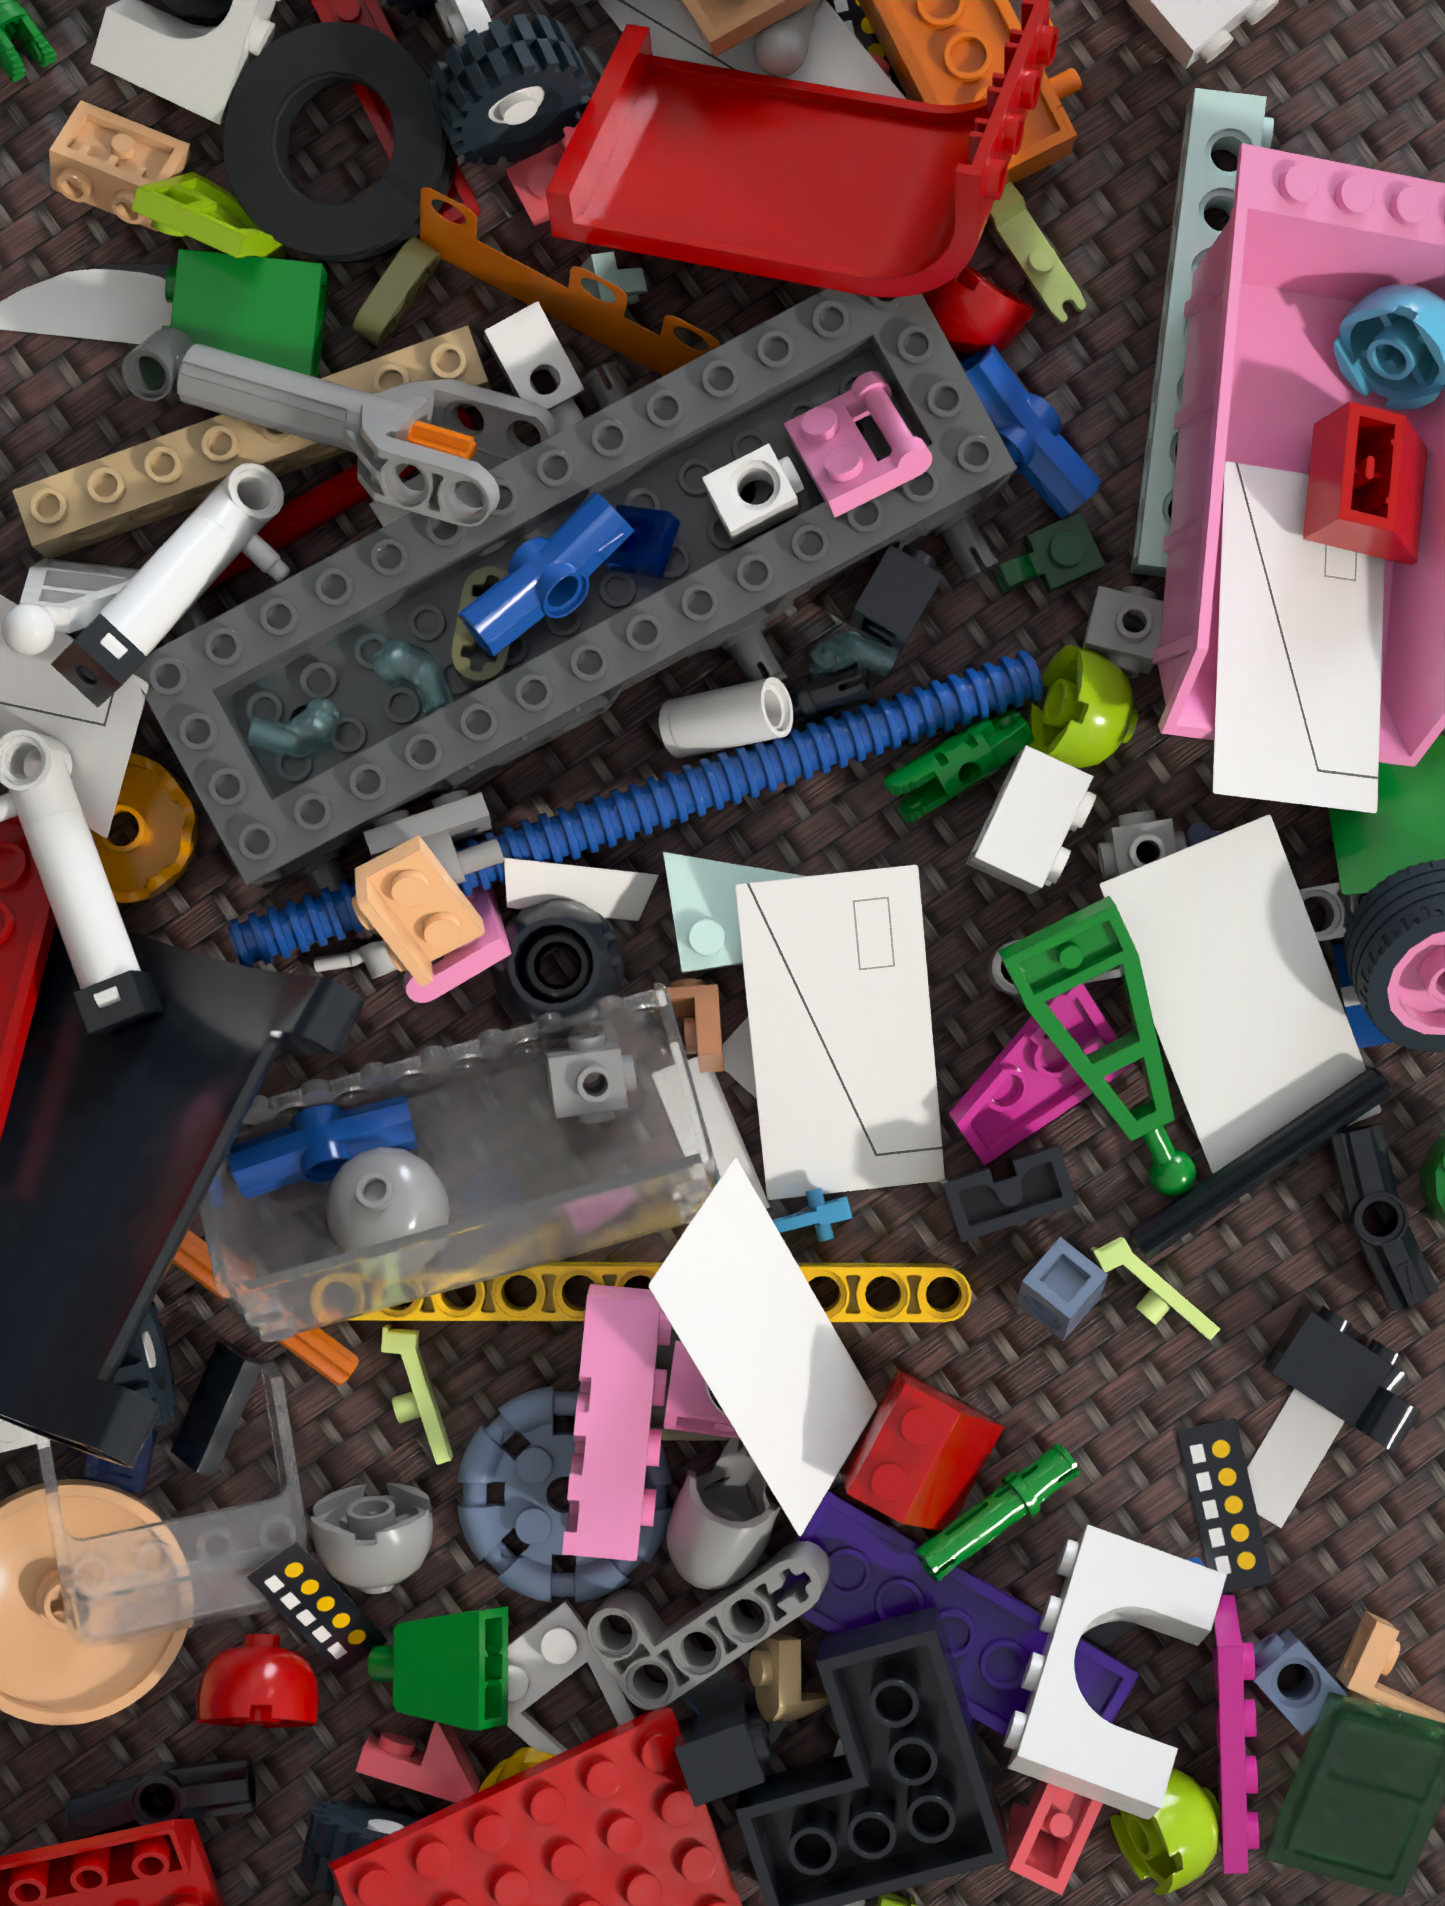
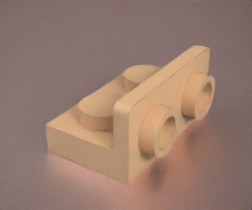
[49,100,190,231]
[352,835,485,987]

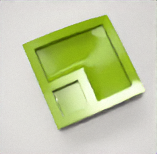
[131,172,287,259]

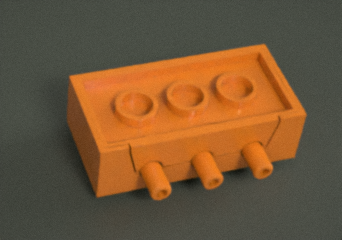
[858,0,1082,184]

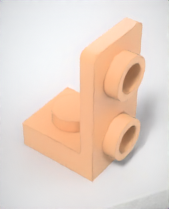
[1336,1610,1445,1740]

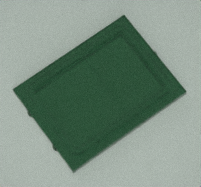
[1264,1691,1445,1897]

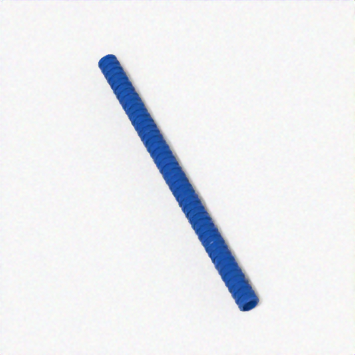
[228,650,1043,968]

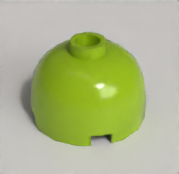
[1028,645,1138,768]
[1109,1767,1221,1895]

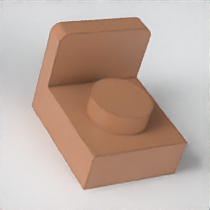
[658,978,724,1073]

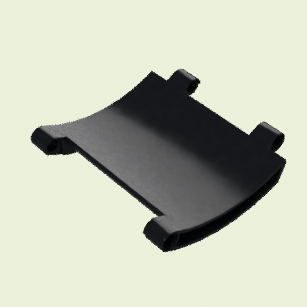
[0,923,365,1469]

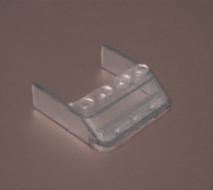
[33,1362,308,1648]

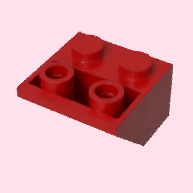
[1303,401,1427,566]

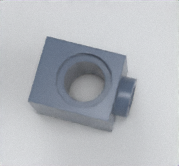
[1016,1237,1108,1341]
[1253,1629,1348,1736]

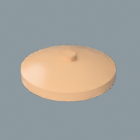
[0,1479,192,1725]

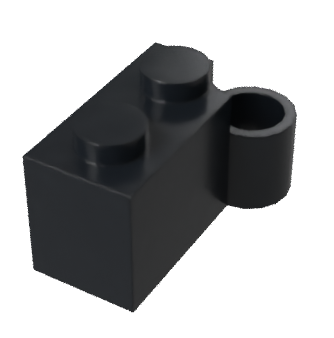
[1262,1305,1421,1454]

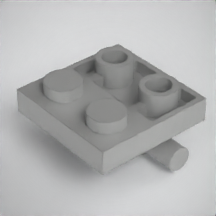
[363,790,505,885]

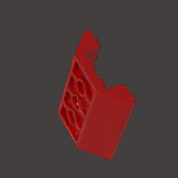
[0,1818,225,1906]

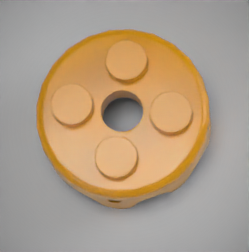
[90,753,198,903]

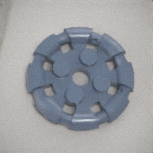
[457,1385,673,1603]

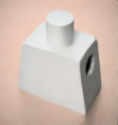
[484,301,584,433]

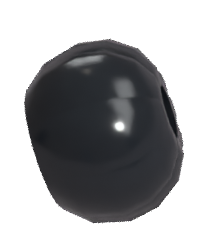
[488,899,624,1033]

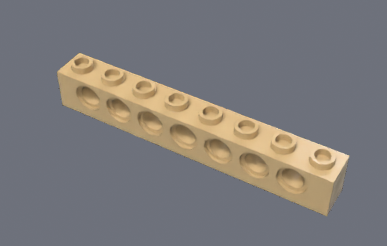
[12,325,491,559]

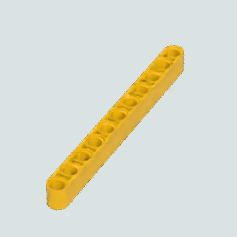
[309,1261,972,1322]

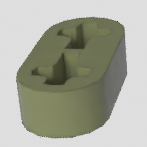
[353,237,441,348]
[451,566,511,686]

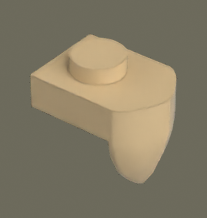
[749,1632,829,1723]

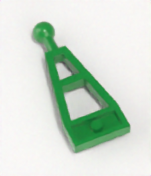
[998,896,1197,1197]

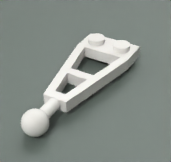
[2,558,140,655]
[507,1599,637,1755]

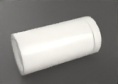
[659,677,793,758]

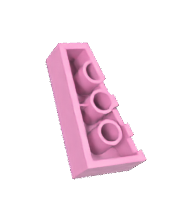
[562,1284,672,1561]

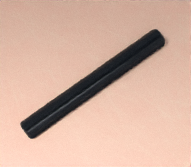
[1130,1068,1392,1258]

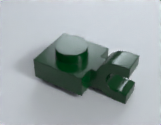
[992,511,1105,595]

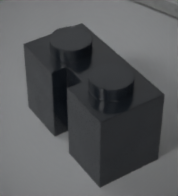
[849,544,943,654]
[938,1144,1078,1242]
[674,1698,772,1807]

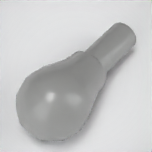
[753,0,824,76]

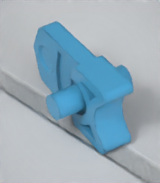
[772,1188,853,1242]

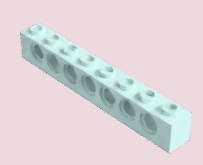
[1130,88,1274,577]

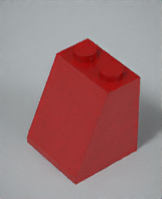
[842,1368,1005,1531]

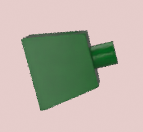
[368,1606,508,1731]

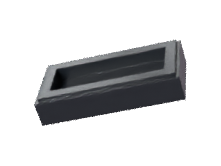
[170,1341,262,1477]

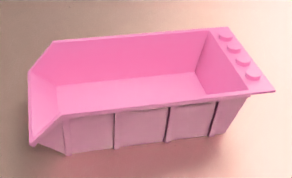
[1152,143,1445,767]

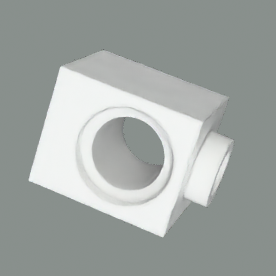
[702,444,804,546]

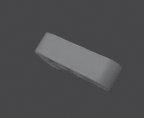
[587,1541,831,1710]

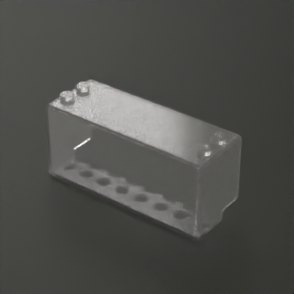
[199,983,721,1342]

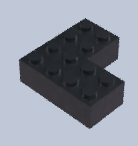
[735,1606,1009,1906]

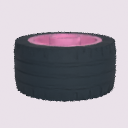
[1343,859,1445,1053]

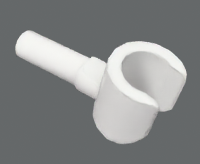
[314,940,397,979]

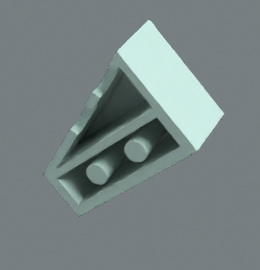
[663,852,806,974]

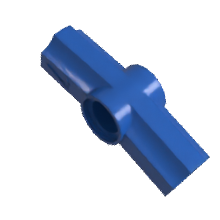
[960,345,1102,519]
[458,492,635,656]
[227,1095,419,1199]

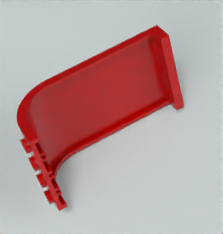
[545,0,1058,297]

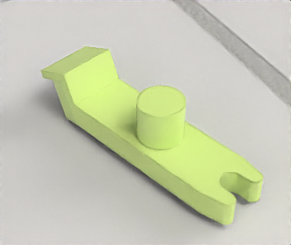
[989,181,1086,325]
[1090,1236,1220,1340]
[381,1324,453,1465]

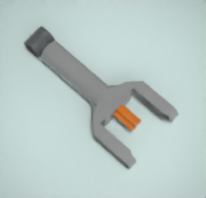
[121,327,558,527]

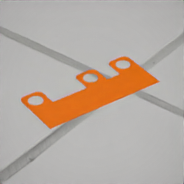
[420,187,721,376]

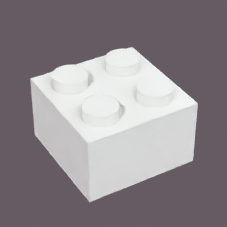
[966,745,1096,894]

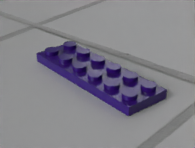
[780,1489,1140,1736]

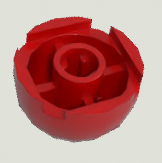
[922,265,1035,358]
[196,1634,319,1728]

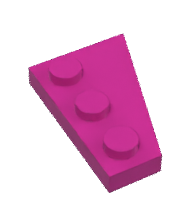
[949,983,1134,1166]

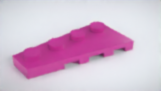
[1212,1595,1259,1874]

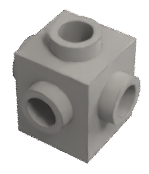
[1082,586,1164,678]
[1097,810,1187,879]
[543,1033,637,1124]

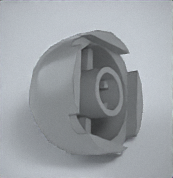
[324,1146,450,1273]
[311,1483,433,1594]

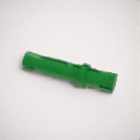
[914,1443,1080,1582]

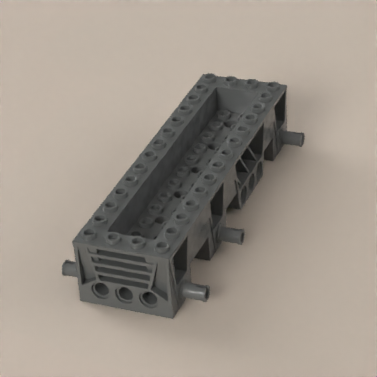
[133,285,1017,897]

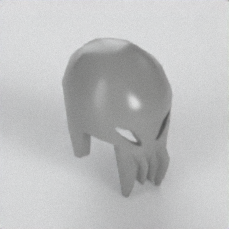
[666,1438,781,1590]

